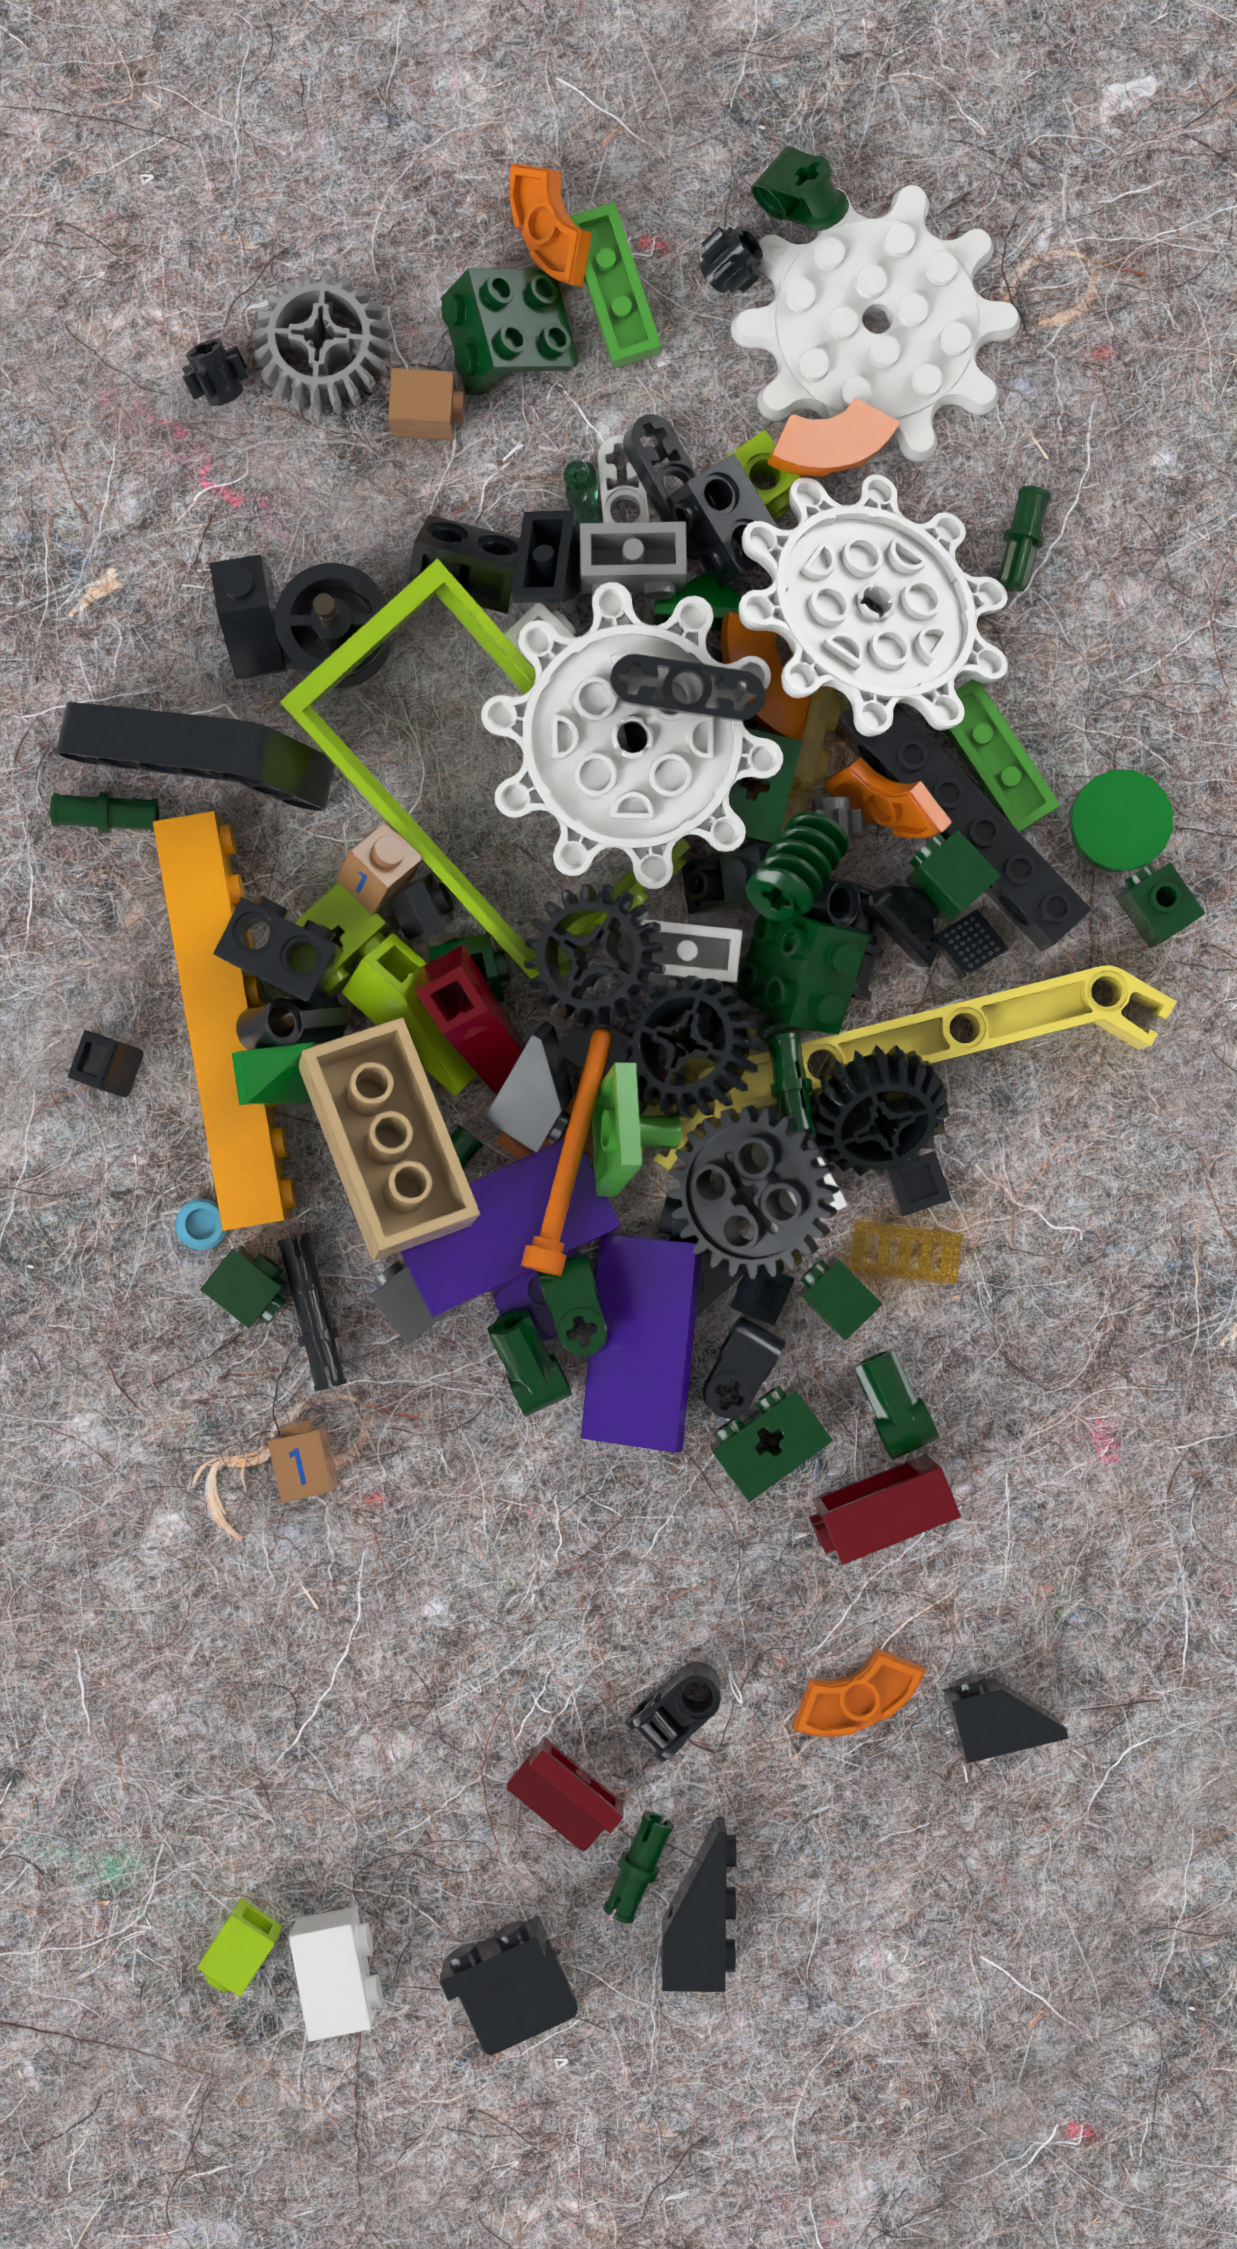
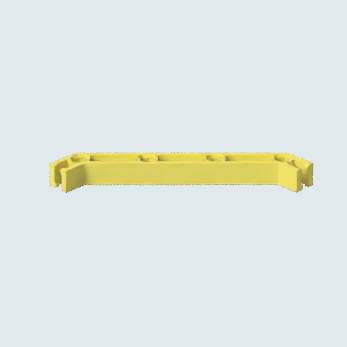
[641,965,1177,1171]

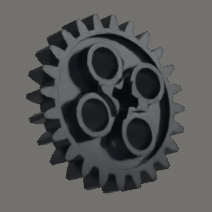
[667,1105,839,1279]

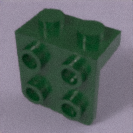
[440,268,578,395]
[737,913,870,1035]

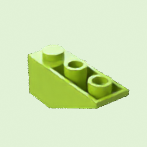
[341,933,478,1097]

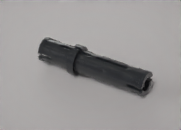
[277,1233,347,1392]

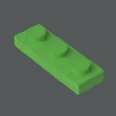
[569,202,662,369]
[945,679,1060,833]

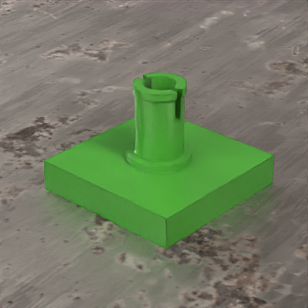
[592,1063,681,1197]

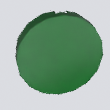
[1069,769,1173,872]

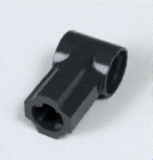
[236,996,349,1050]

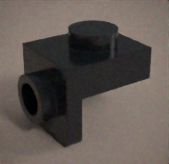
[389,873,455,939]

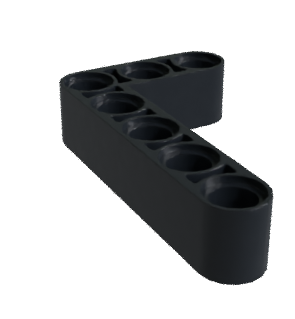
[56,702,335,811]

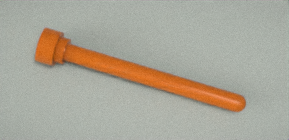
[521,1027,612,1276]

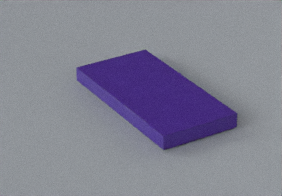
[400,1138,621,1319]
[580,1234,702,1453]

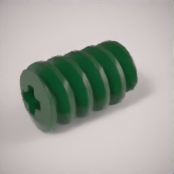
[746,811,850,922]

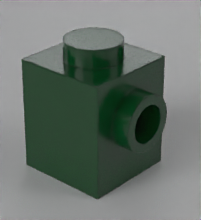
[1116,862,1206,948]
[200,1247,289,1328]

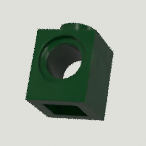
[797,1258,883,1341]

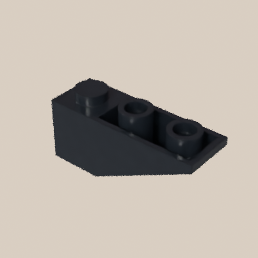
[661,1817,736,1992]

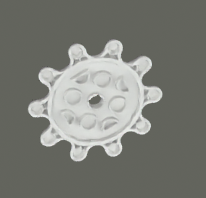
[730,185,1020,463]
[739,474,1008,737]
[481,582,783,889]

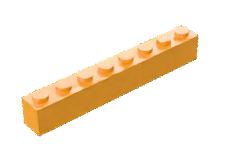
[153,811,297,1231]

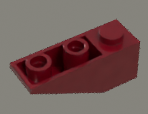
[415,944,526,1095]

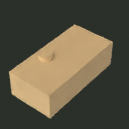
[298,1017,480,1262]

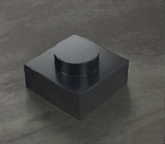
[885,1151,952,1216]
[730,1267,795,1326]

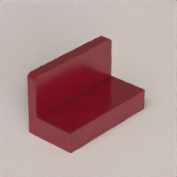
[507,1737,624,1851]

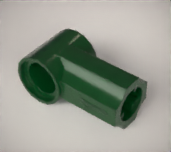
[487,1309,573,1417]
[853,1348,940,1460]

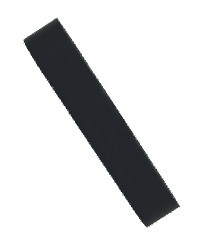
[623,414,716,560]
[609,654,765,722]

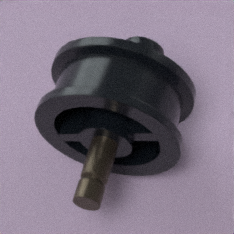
[274,563,394,689]

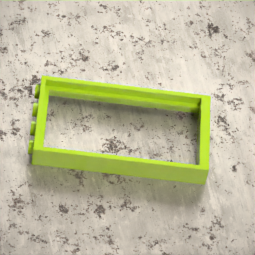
[280,558,691,981]

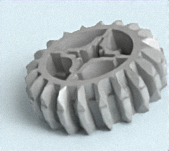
[252,270,392,416]

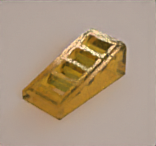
[849,1220,962,1285]

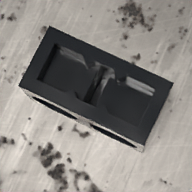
[667,453,779,588]
[408,515,520,614]
[213,896,343,1006]

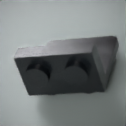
[439,1916,578,2055]

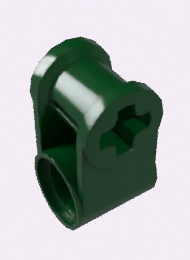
[751,146,849,231]
[537,1253,608,1357]

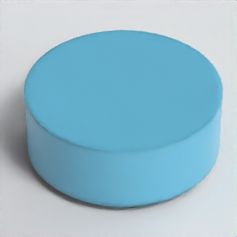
[175,1198,229,1250]

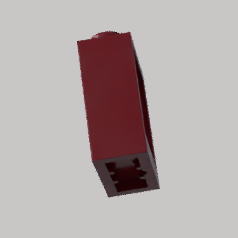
[809,1454,961,1565]

